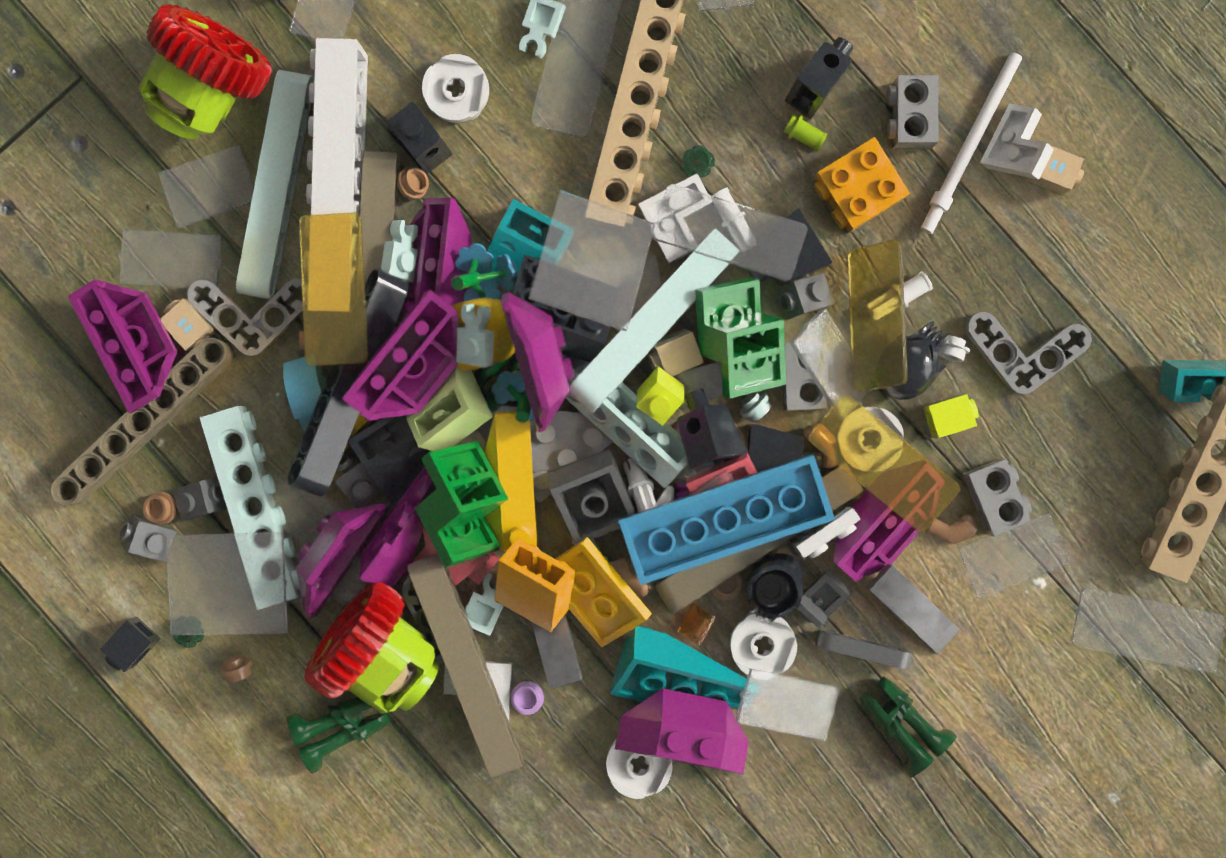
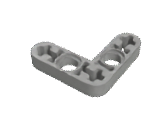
[187,279,309,356]
[965,312,1092,395]

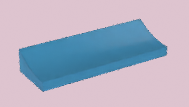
[618,454,835,585]

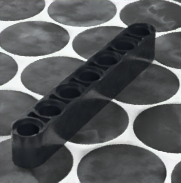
[287,268,409,497]

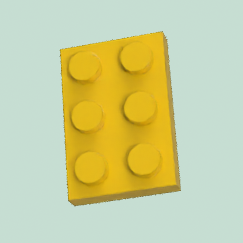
[555,537,652,648]

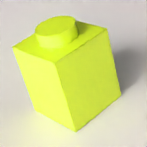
[636,366,684,426]
[923,394,979,438]

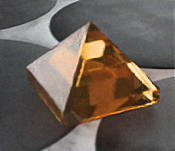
[677,603,716,646]

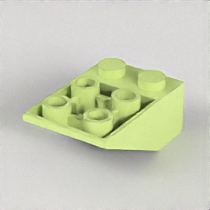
[406,366,493,451]

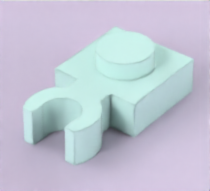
[519,0,566,59]
[381,220,418,282]
[457,303,494,368]
[465,573,504,637]

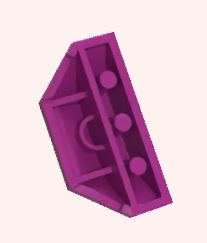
[402,198,473,316]
[68,279,177,413]
[342,290,459,420]
[501,292,574,433]
[833,460,944,582]
[296,503,391,619]
[615,689,749,774]

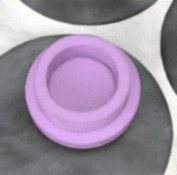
[511,681,544,715]

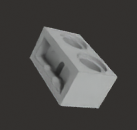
[887,75,939,149]
[783,341,833,411]
[962,459,1032,537]

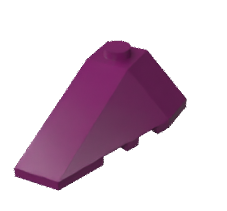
[360,466,436,585]

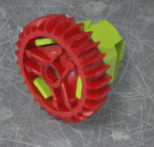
[139,4,272,139]
[304,582,439,714]

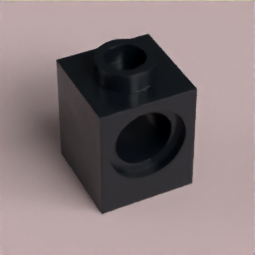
[100,617,161,672]

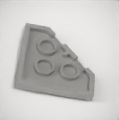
[478,406,613,503]

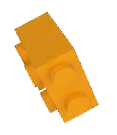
[814,137,910,233]
[494,538,575,632]

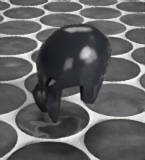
[878,321,951,400]
[745,553,804,624]

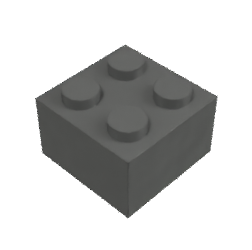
[548,448,637,544]

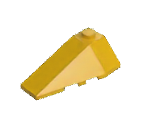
[484,411,537,551]

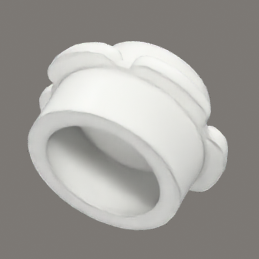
[938,336,970,362]

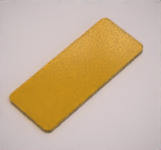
[299,212,368,366]
[848,239,908,392]
[809,395,960,532]

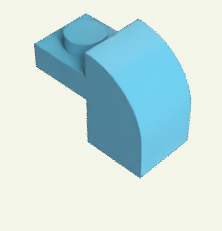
[283,354,326,433]

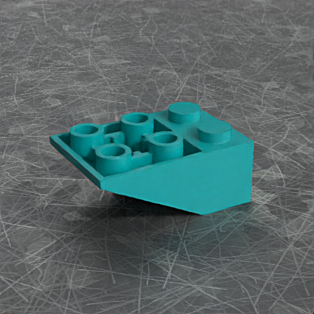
[471,199,574,288]

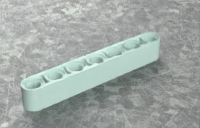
[236,70,314,299]
[569,229,740,413]

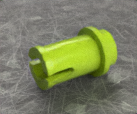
[783,114,828,152]

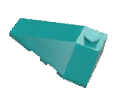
[610,626,759,708]

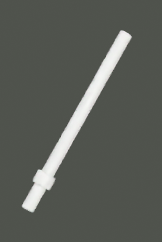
[920,52,1022,234]

